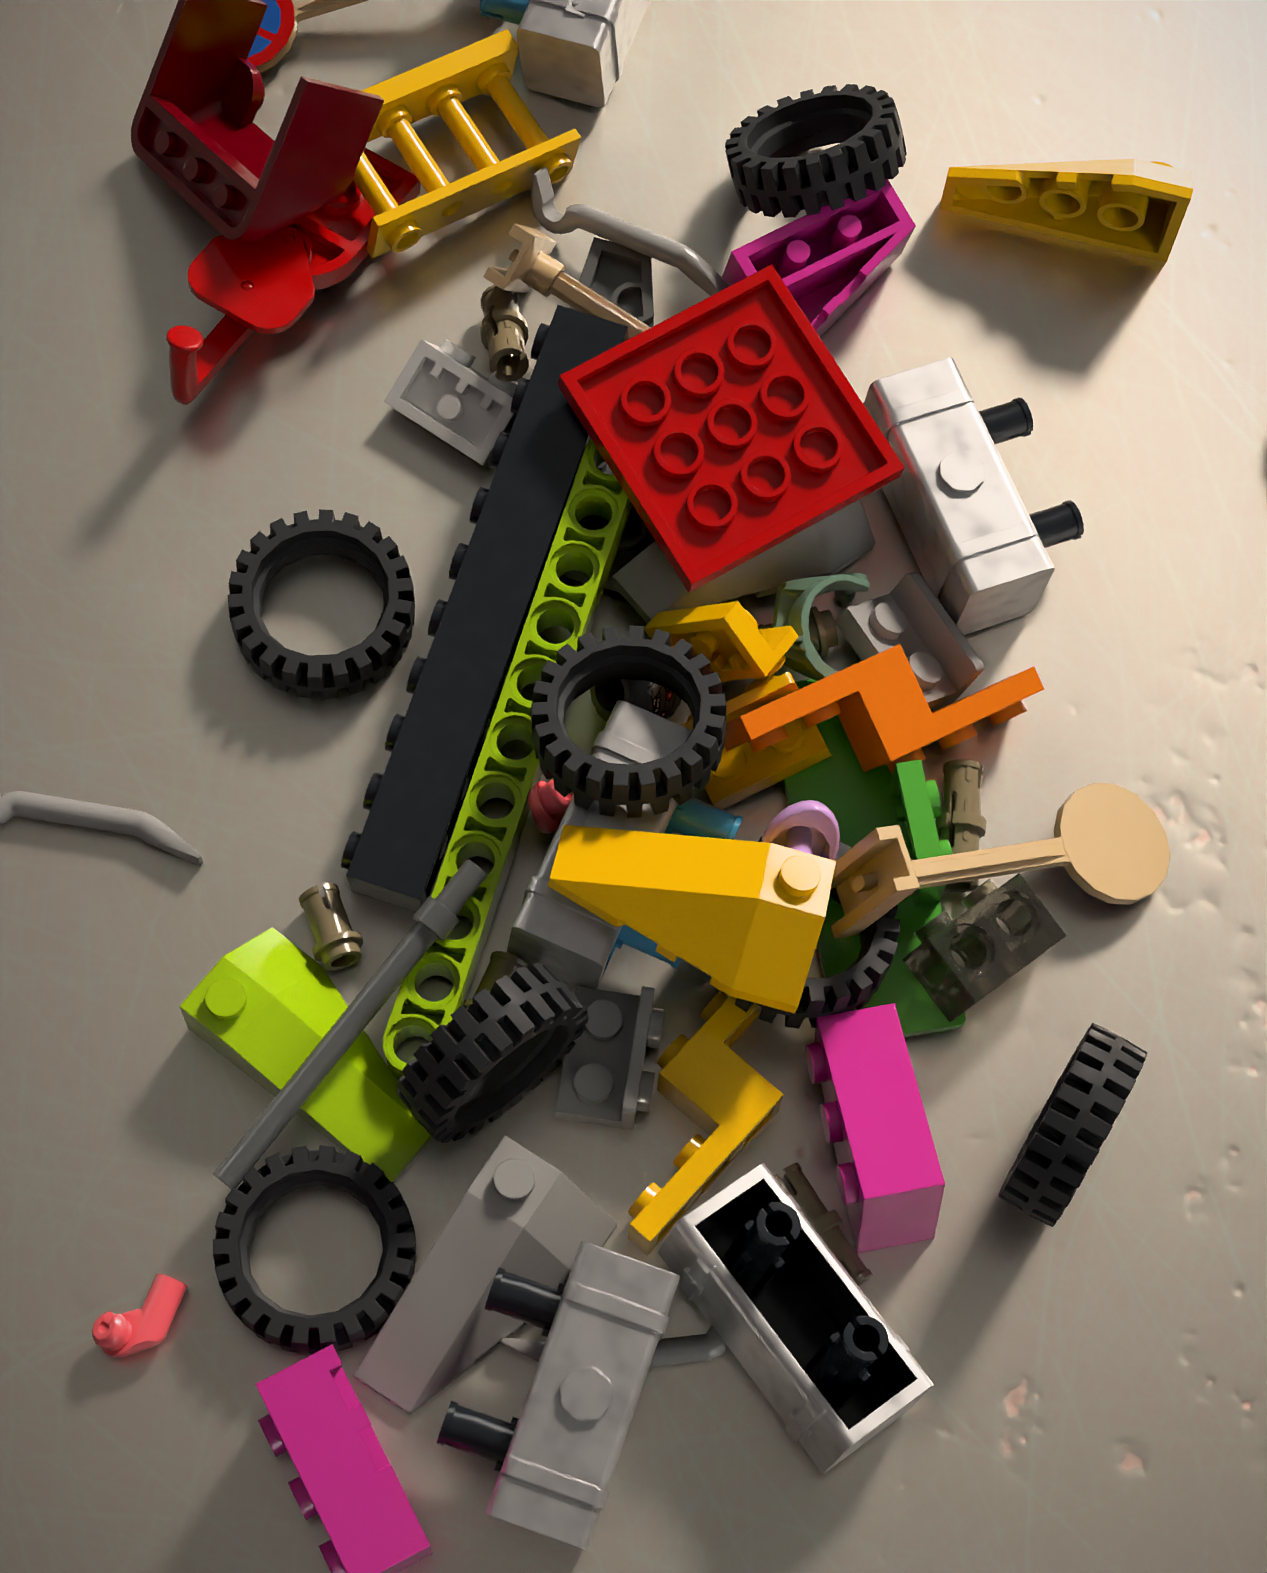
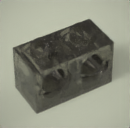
[902,873,1067,1023]

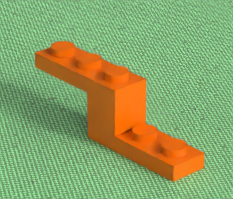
[724,644,1044,774]

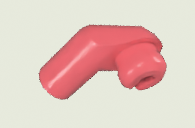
[528,779,573,833]
[92,1273,187,1358]

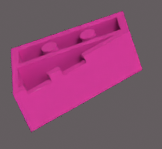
[722,179,916,337]
[805,1003,945,1253]
[255,1344,433,1573]

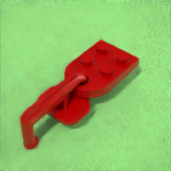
[166,147,421,405]

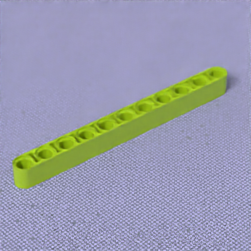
[382,439,633,1080]

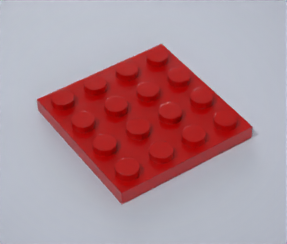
[557,264,905,593]

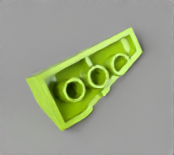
[179,927,432,1183]

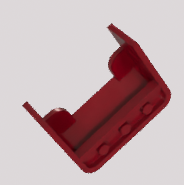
[131,0,384,243]

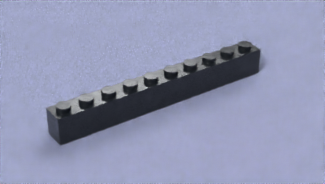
[341,305,628,912]

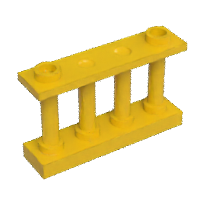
[353,29,581,259]

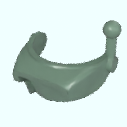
[772,573,870,681]

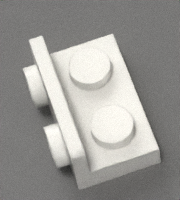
[384,339,518,467]

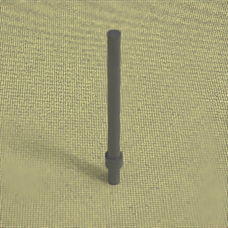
[213,859,488,1189]

